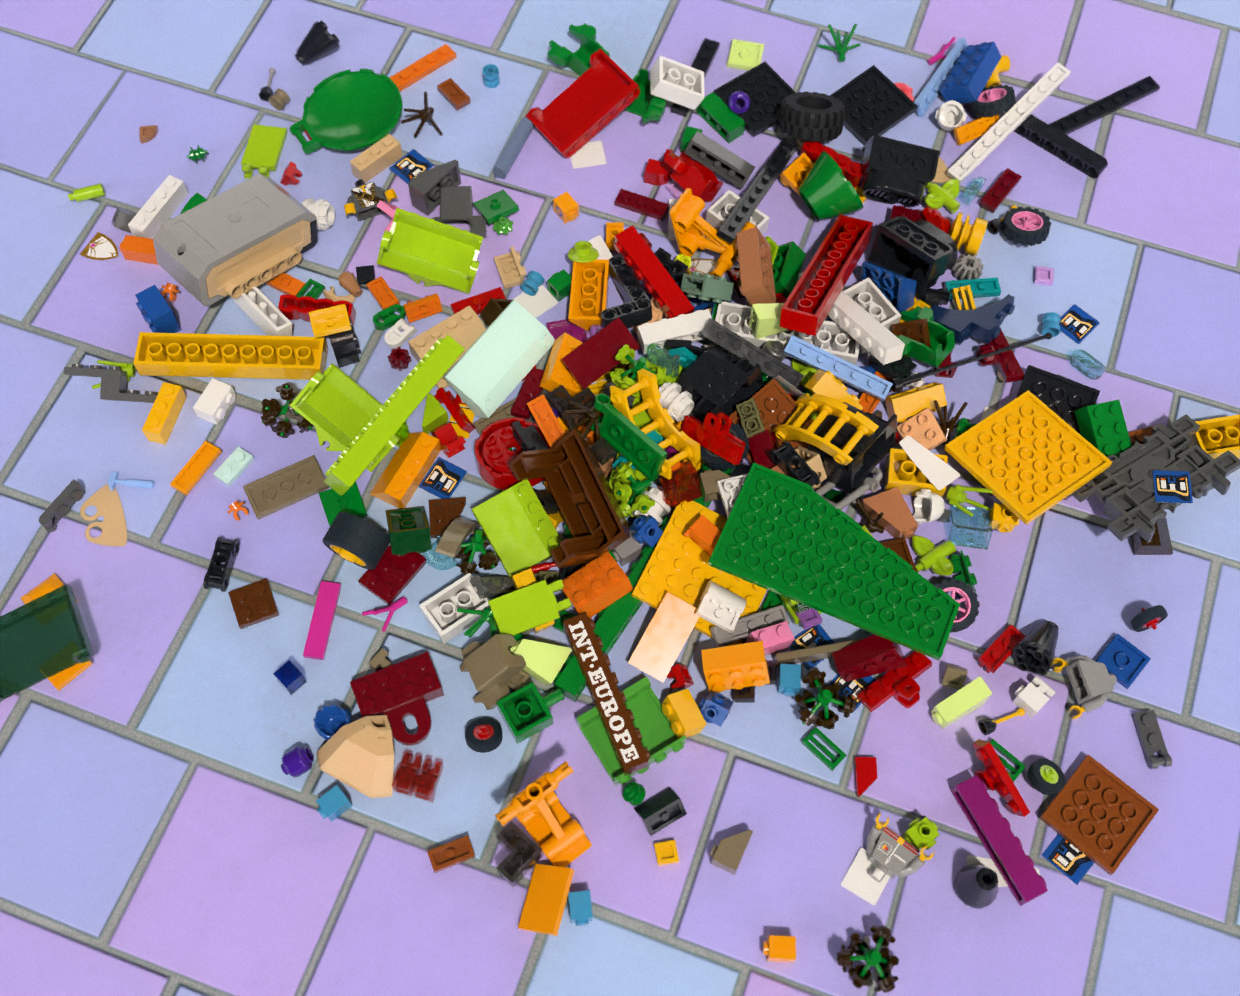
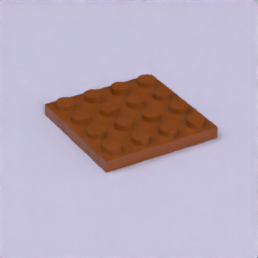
[724,379,813,465]
[1039,755,1159,875]

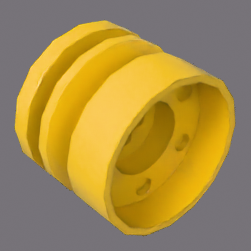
[949,212,988,255]

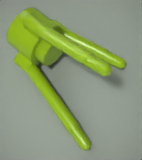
[92,360,136,389]
[947,484,993,517]

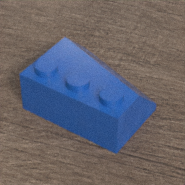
[861,261,917,314]

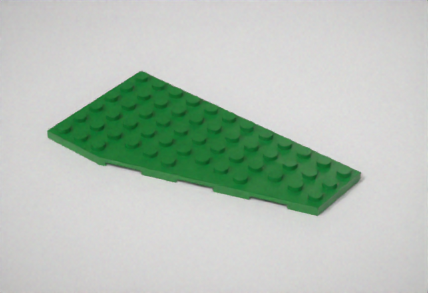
[708,462,960,660]

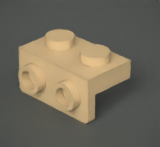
[494,246,527,289]

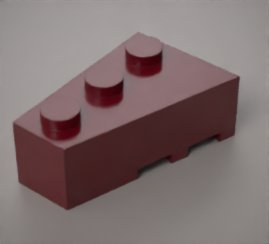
[832,634,908,682]

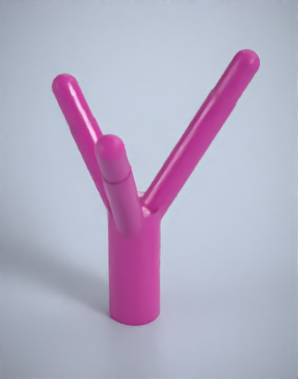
[927,37,956,66]
[362,596,408,632]

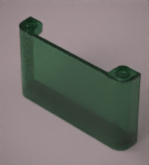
[0,585,94,701]

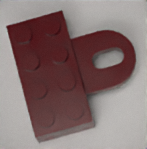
[350,652,444,746]

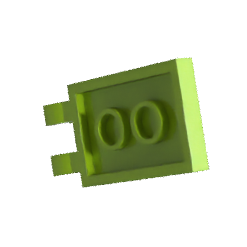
[241,124,288,179]
[488,579,572,636]

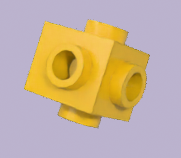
[988,503,1020,533]

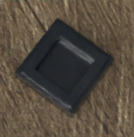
[356,265,375,285]

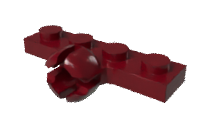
[976,328,1024,383]

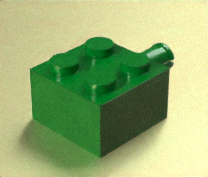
[496,682,564,744]

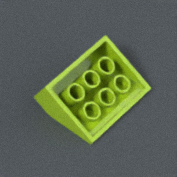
[471,479,562,578]

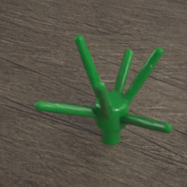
[817,24,861,62]
[457,607,498,638]

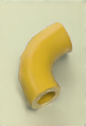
[985,55,1010,88]

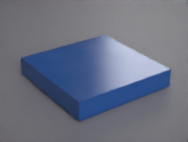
[1095,633,1151,689]

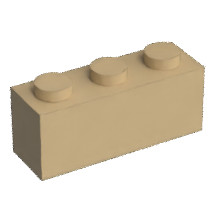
[350,134,403,183]

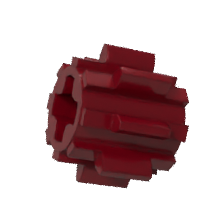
[388,347,412,371]

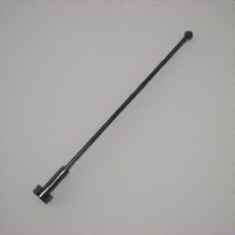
[889,332,1052,393]

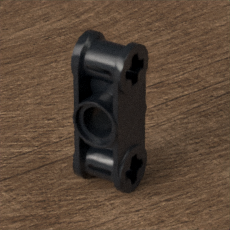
[769,441,820,487]
[203,537,240,592]

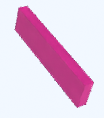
[303,581,341,660]

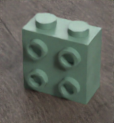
[681,271,734,303]

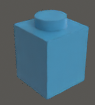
[778,663,801,696]
[316,785,352,822]
[568,890,593,926]

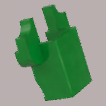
[548,23,610,76]
[624,69,666,124]
[895,306,955,367]

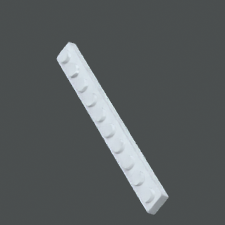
[946,63,1071,184]

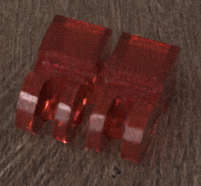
[661,460,702,506]
[392,752,443,802]

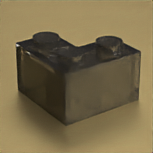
[546,385,596,430]
[496,821,543,888]

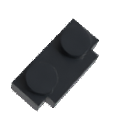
[916,288,950,307]

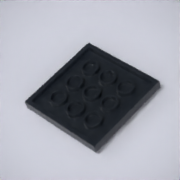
[713,61,795,137]
[831,65,918,145]
[1015,365,1100,435]

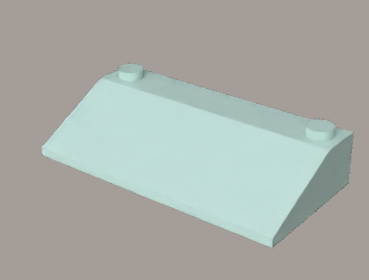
[444,300,555,418]

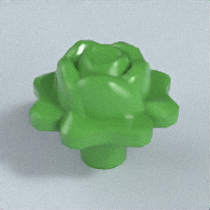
[493,217,513,234]

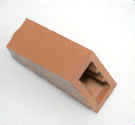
[862,487,918,539]

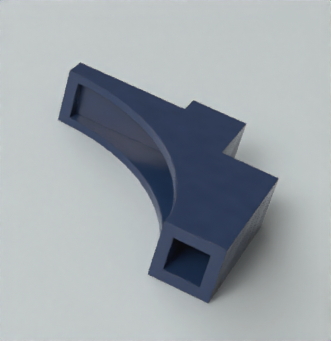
[930,294,1015,345]

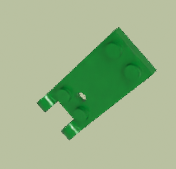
[587,394,668,482]

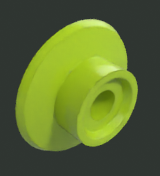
[567,241,599,263]

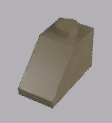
[699,470,731,502]
[709,830,753,875]

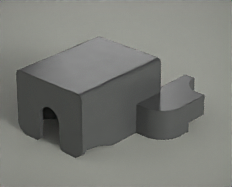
[432,186,487,238]

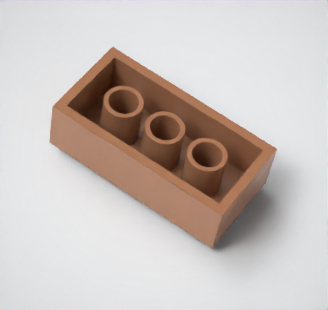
[735,226,777,305]

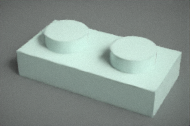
[213,446,254,487]

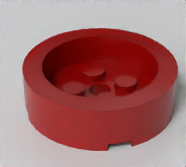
[475,418,551,490]

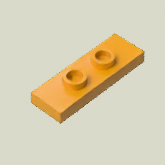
[953,114,1000,145]
[170,441,222,496]

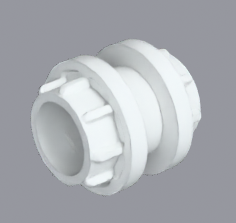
[301,198,335,230]
[659,382,694,422]
[632,487,672,526]

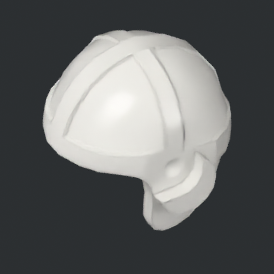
[935,101,967,131]
[913,489,945,524]

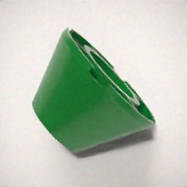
[798,151,863,221]

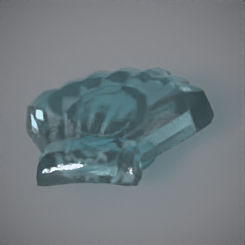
[423,536,457,571]

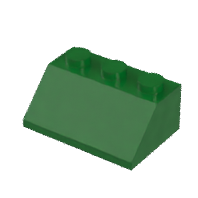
[773,241,806,298]

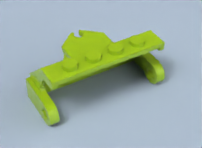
[376,208,483,294]
[289,363,406,472]

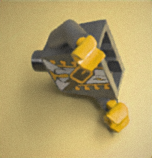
[344,180,397,222]

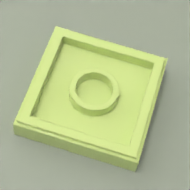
[727,39,764,70]

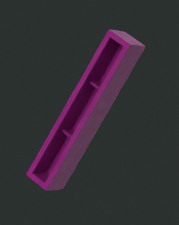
[951,775,1048,906]

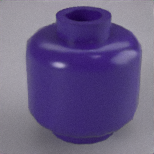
[728,90,750,114]
[281,746,314,778]

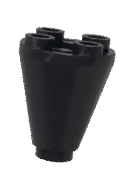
[294,20,340,66]
[1013,621,1059,675]
[954,864,998,909]

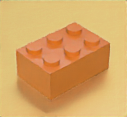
[561,552,633,619]

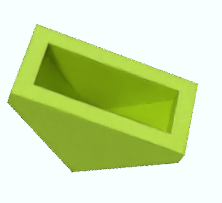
[422,393,449,434]

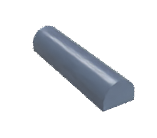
[493,117,534,179]

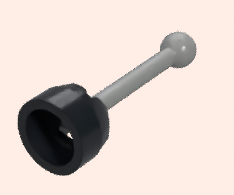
[259,68,276,102]

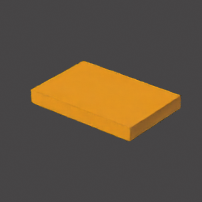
[518,864,574,936]

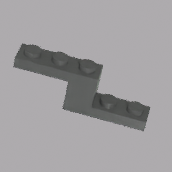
[64,364,157,403]

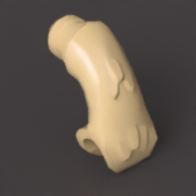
[323,286,355,303]

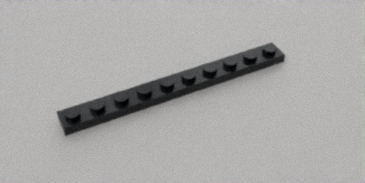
[717,138,799,244]

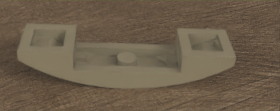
[435,517,480,558]

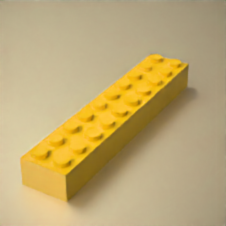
[133,332,328,380]

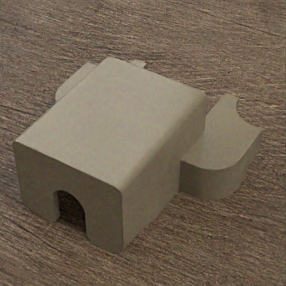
[460,634,526,710]

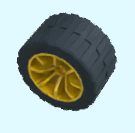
[322,512,390,570]

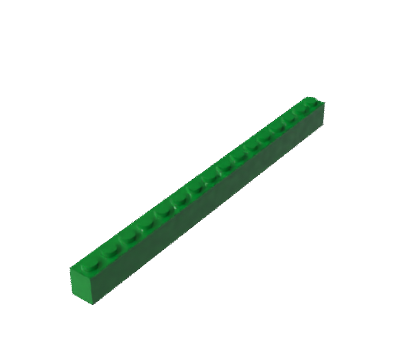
[554,452,737,702]

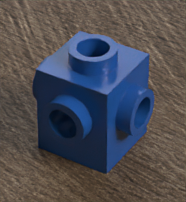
[629,515,663,548]
[699,691,734,727]

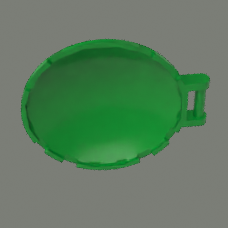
[289,69,402,154]

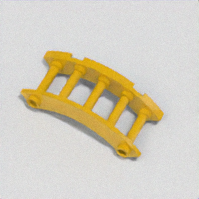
[610,368,701,480]
[772,393,879,466]

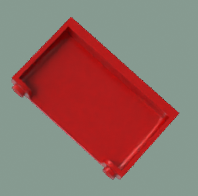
[525,49,640,158]

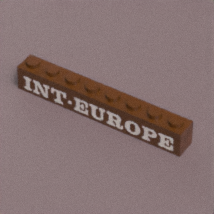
[563,612,651,776]

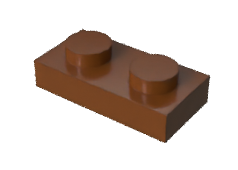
[437,78,471,110]
[427,835,475,873]

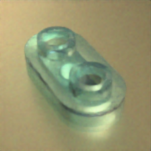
[961,176,986,205]
[1069,349,1105,380]

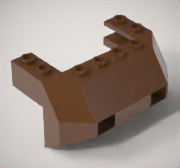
[509,428,631,568]

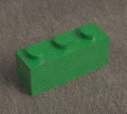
[697,92,745,144]

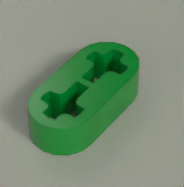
[373,304,406,331]

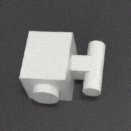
[1012,676,1056,718]

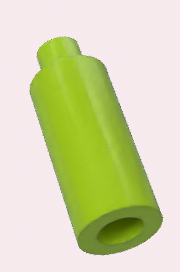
[68,183,106,202]

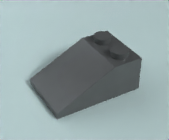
[408,159,461,216]

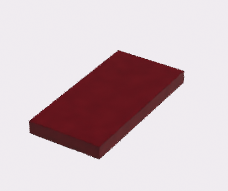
[560,317,640,390]

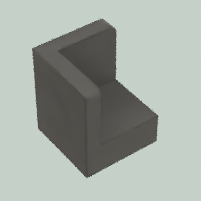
[111,207,136,233]

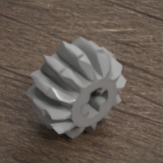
[952,252,984,280]

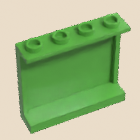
[576,676,687,786]

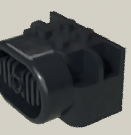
[860,134,940,207]
[868,216,957,296]
[677,346,764,423]
[808,402,897,493]

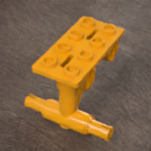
[670,188,755,279]
[495,761,592,867]

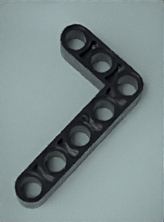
[601,256,652,329]

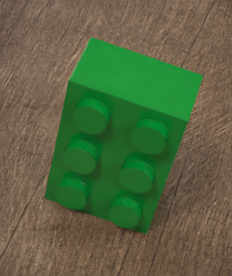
[1075,399,1132,458]

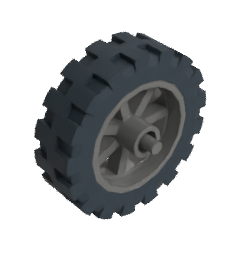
[700,421,750,472]

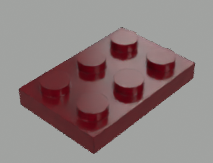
[358,545,427,605]

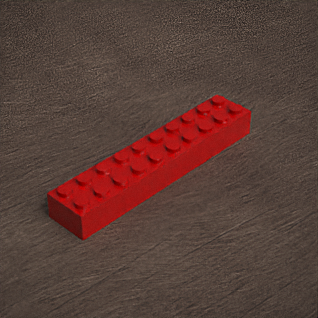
[780,215,873,336]

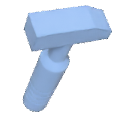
[108,472,155,491]

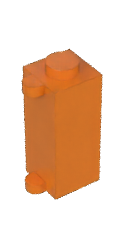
[120,235,158,265]
[684,514,722,557]

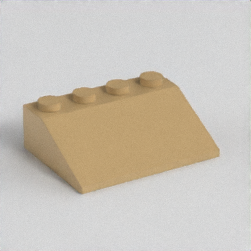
[408,306,486,389]

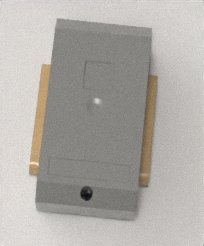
[153,174,318,306]

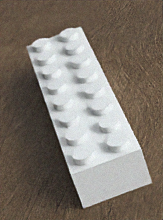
[712,301,860,365]

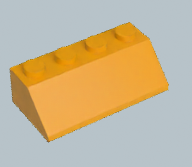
[568,259,610,331]
[370,432,441,509]

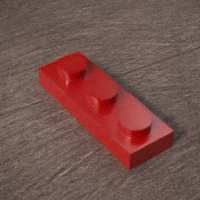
[451,287,506,315]

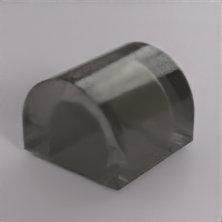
[590,438,617,466]

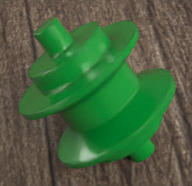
[187,145,208,164]
[623,782,646,806]

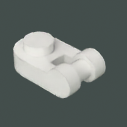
[384,319,417,349]

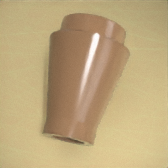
[338,271,363,298]

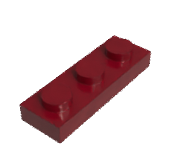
[979,168,1022,213]
[615,189,669,221]
[511,368,545,420]

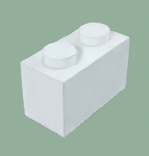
[193,378,236,425]

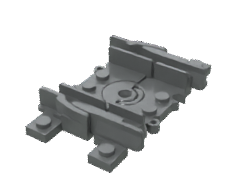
[1071,415,1240,542]

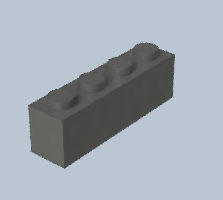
[684,131,755,189]

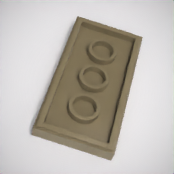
[243,455,329,520]

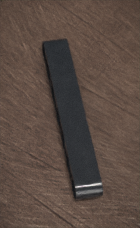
[1000,108,1108,178]

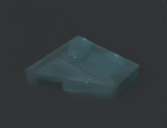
[647,343,680,380]

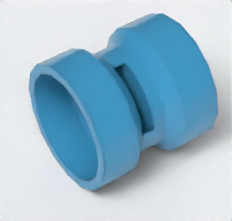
[482,64,500,88]
[521,271,544,296]
[1042,312,1060,337]

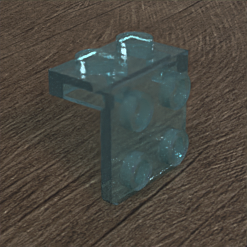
[948,505,993,550]

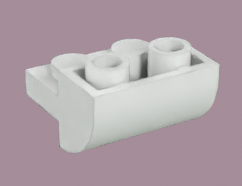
[695,581,747,633]

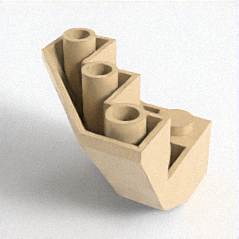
[316,715,394,798]

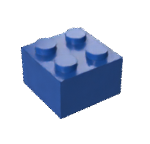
[135,285,181,333]

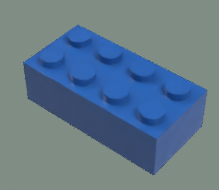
[940,41,1001,104]

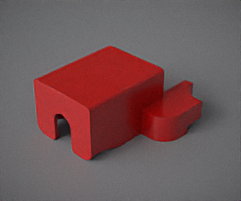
[664,149,723,202]

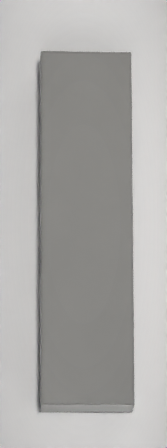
[710,605,790,648]

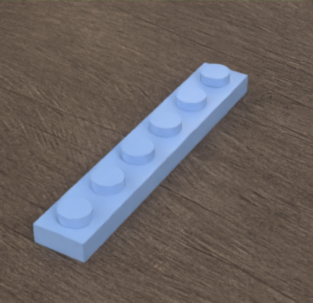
[914,38,968,116]
[783,335,893,401]

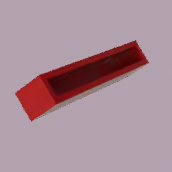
[614,225,694,319]

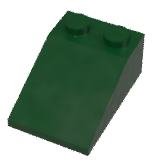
[386,506,432,556]

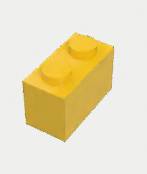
[661,689,707,739]

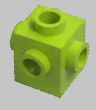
[902,817,940,851]

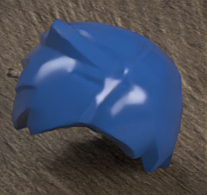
[314,705,352,740]

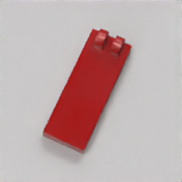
[434,387,475,433]
[978,624,1025,674]

